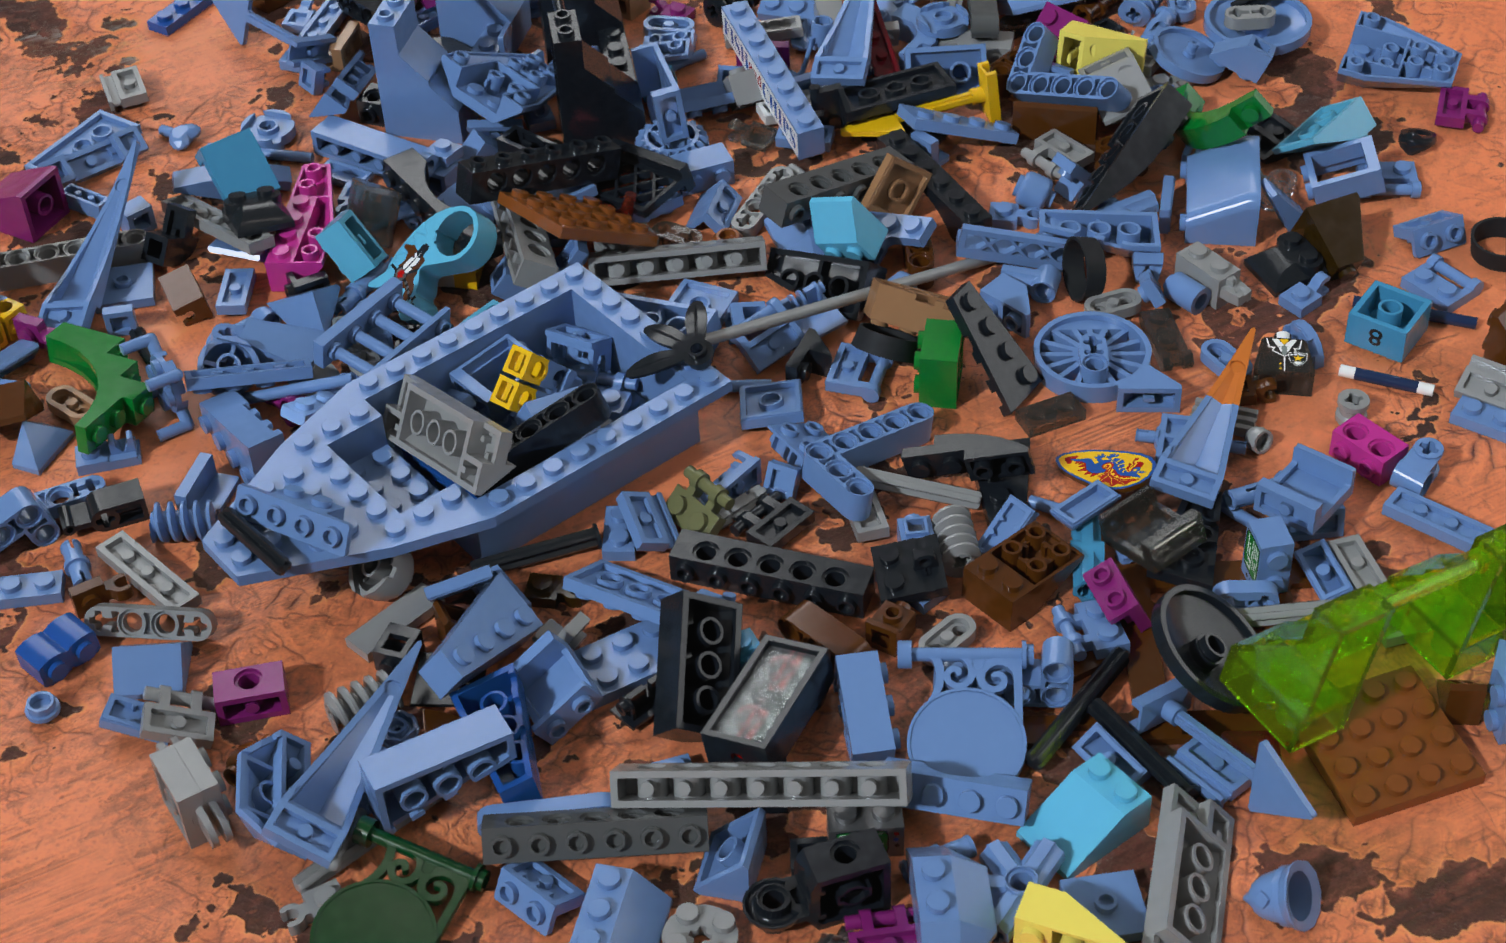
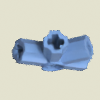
[979,838,1065,943]

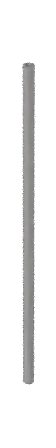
[704,258,995,345]

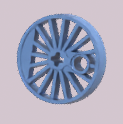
[1033,311,1152,403]

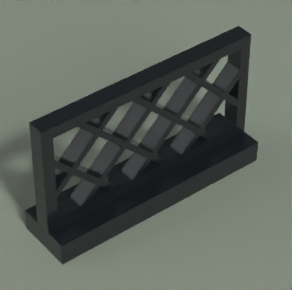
[593,138,696,218]

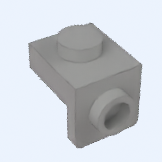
[532,611,591,651]

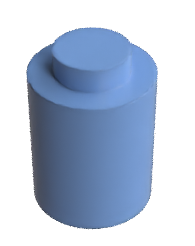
[1163,272,1211,315]

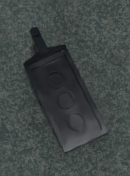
[809,61,957,129]

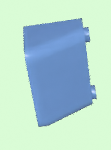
[1179,135,1261,246]

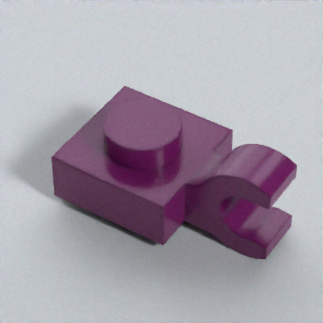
[649,0,696,20]
[12,312,55,350]

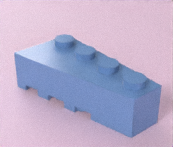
[198,391,285,484]
[418,572,544,700]

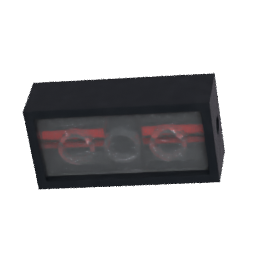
[700,634,835,763]

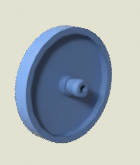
[1150,26,1225,84]

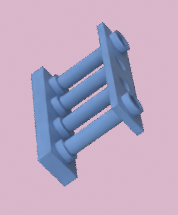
[313,276,451,374]

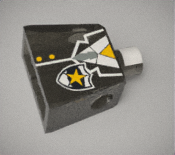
[1252,331,1315,397]

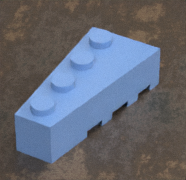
[358,704,517,834]

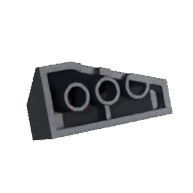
[765,247,887,321]

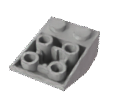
[1078,47,1152,126]

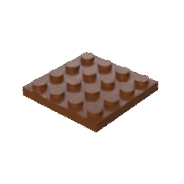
[497,188,659,247]
[1282,665,1486,826]

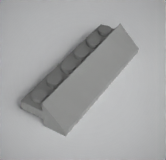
[383,374,516,496]
[1142,783,1235,943]

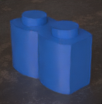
[15,612,101,687]

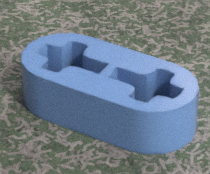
[1212,580,1280,608]

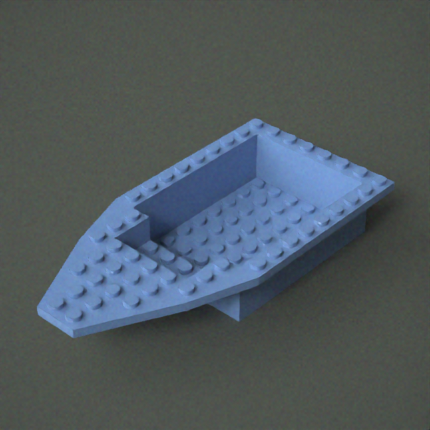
[201,262,732,586]

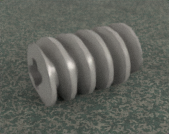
[931,504,981,578]
[324,670,404,735]

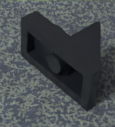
[785,328,832,384]

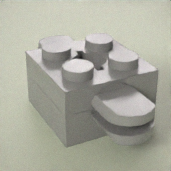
[149,735,234,849]

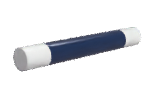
[1338,364,1435,397]

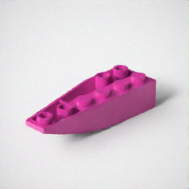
[264,162,334,292]

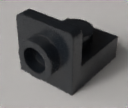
[284,270,330,297]

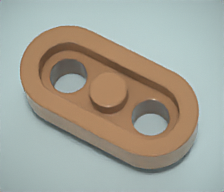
[46,385,94,426]

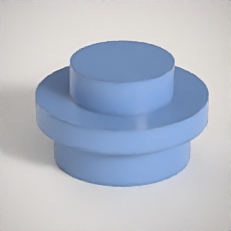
[24,691,61,724]

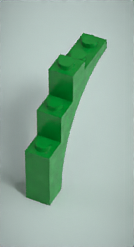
[46,322,154,455]

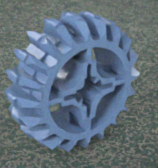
[635,119,709,157]

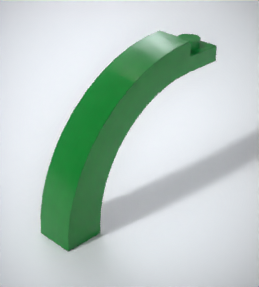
[1175,83,1274,149]

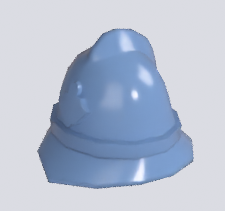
[1242,860,1322,932]

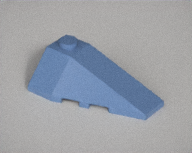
[1038,209,1161,258]
[617,292,722,354]

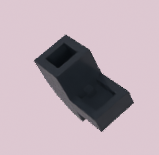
[141,203,199,267]

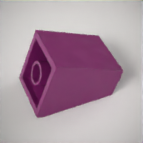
[0,165,70,243]

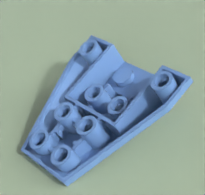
[1337,11,1462,88]
[441,50,556,124]

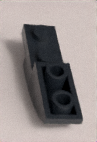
[901,433,1035,481]

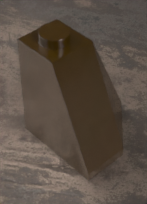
[1291,192,1364,282]

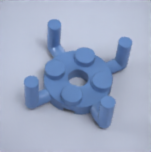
[119,333,194,442]

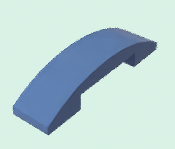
[37,125,149,187]

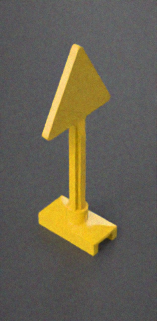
[840,61,1002,137]

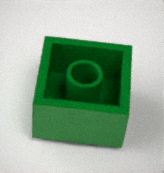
[914,318,964,409]

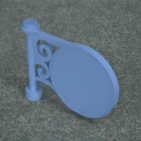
[897,640,1034,777]

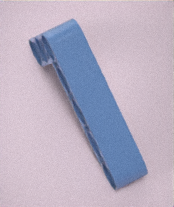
[1006,22,1132,112]
[802,402,934,521]

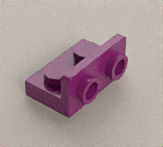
[1083,557,1152,632]

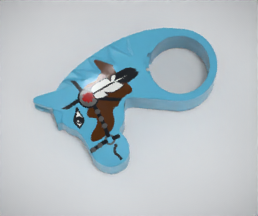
[368,205,497,327]

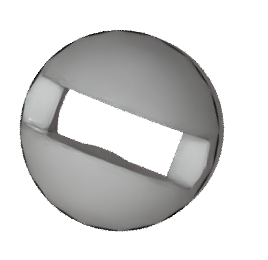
[1244,426,1273,454]

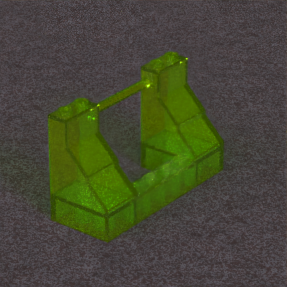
[1219,524,1506,753]

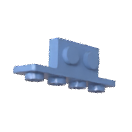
[645,80,735,123]
[234,483,353,557]

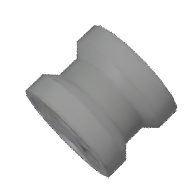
[1335,389,1370,425]

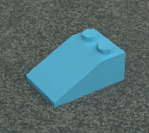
[1272,96,1376,155]
[1016,752,1152,879]

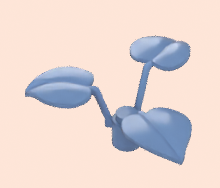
[789,15,872,76]

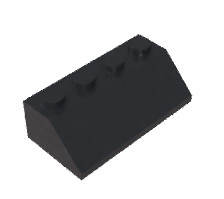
[653,590,743,742]

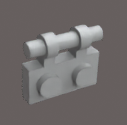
[1020,128,1095,179]
[139,685,216,749]

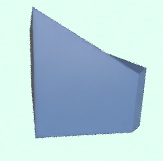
[266,284,341,331]

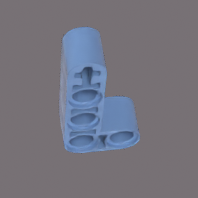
[0,486,60,552]
[933,636,1074,708]

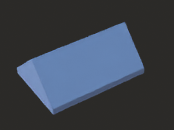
[904,43,987,102]

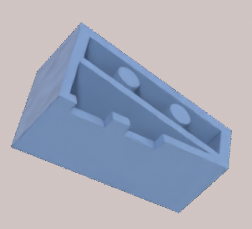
[833,650,901,761]

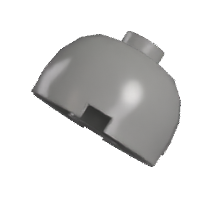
[349,552,414,601]

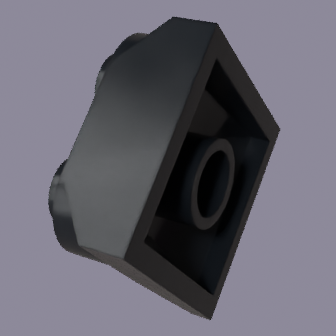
[222,186,295,239]
[1243,231,1328,298]

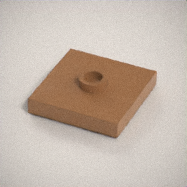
[861,153,933,215]

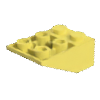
[1055,20,1148,74]
[1013,881,1126,943]

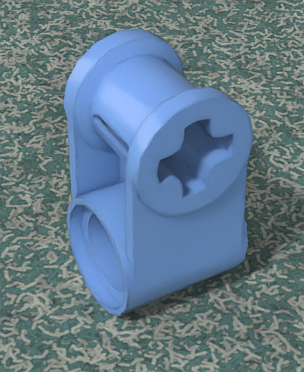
[1389,437,1444,496]

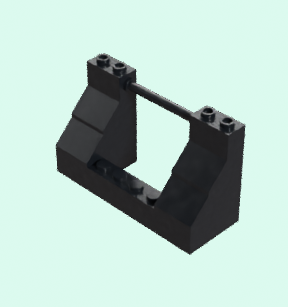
[539,0,646,145]

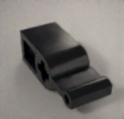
[57,478,150,536]

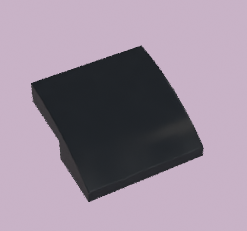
[1246,112,1296,164]

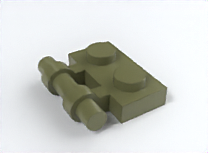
[666,465,735,535]

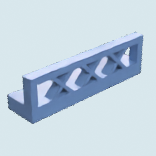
[956,223,1068,272]

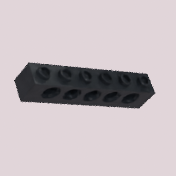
[455,135,622,205]
[669,529,875,619]

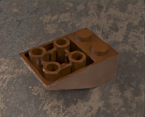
[962,520,1084,632]

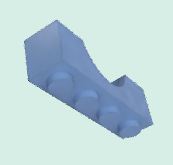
[885,756,1033,827]

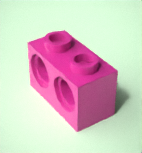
[1329,413,1409,487]

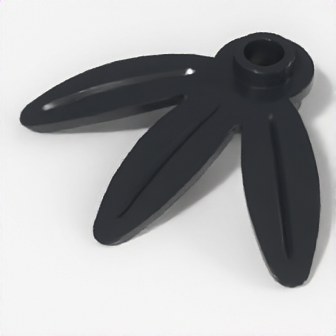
[626,301,714,379]

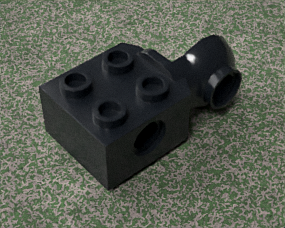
[742,827,891,934]

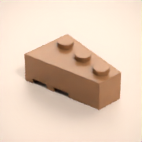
[863,277,965,344]

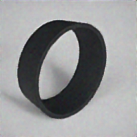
[1470,217,1506,272]
[1062,236,1106,302]
[851,323,918,363]

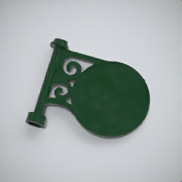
[310,815,491,943]

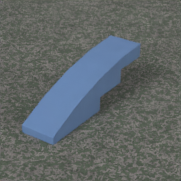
[172,164,292,200]

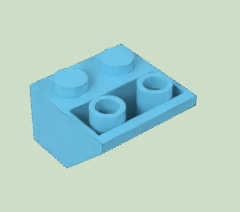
[314,209,387,283]

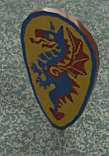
[1055,450,1156,493]

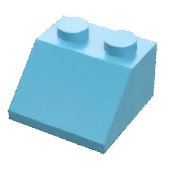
[809,196,888,260]

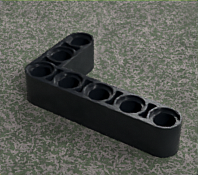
[473,383,611,498]

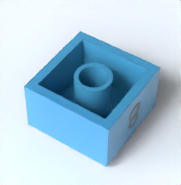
[1344,280,1433,363]

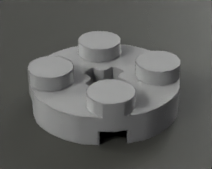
[662,902,739,943]

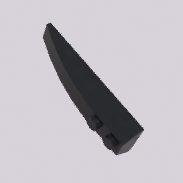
[1072,82,1192,210]

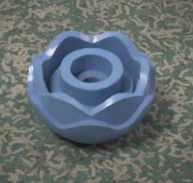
[383,710,420,748]

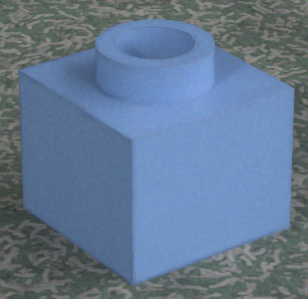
[121,196,157,231]

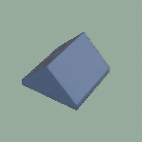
[112,641,193,700]
[693,807,767,902]

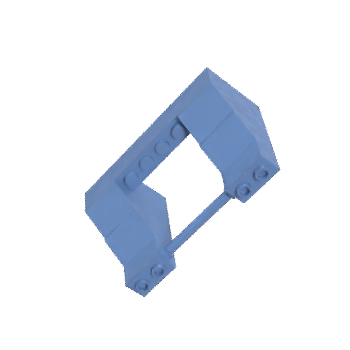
[368,0,532,144]

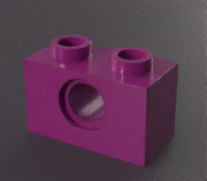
[212,660,291,726]

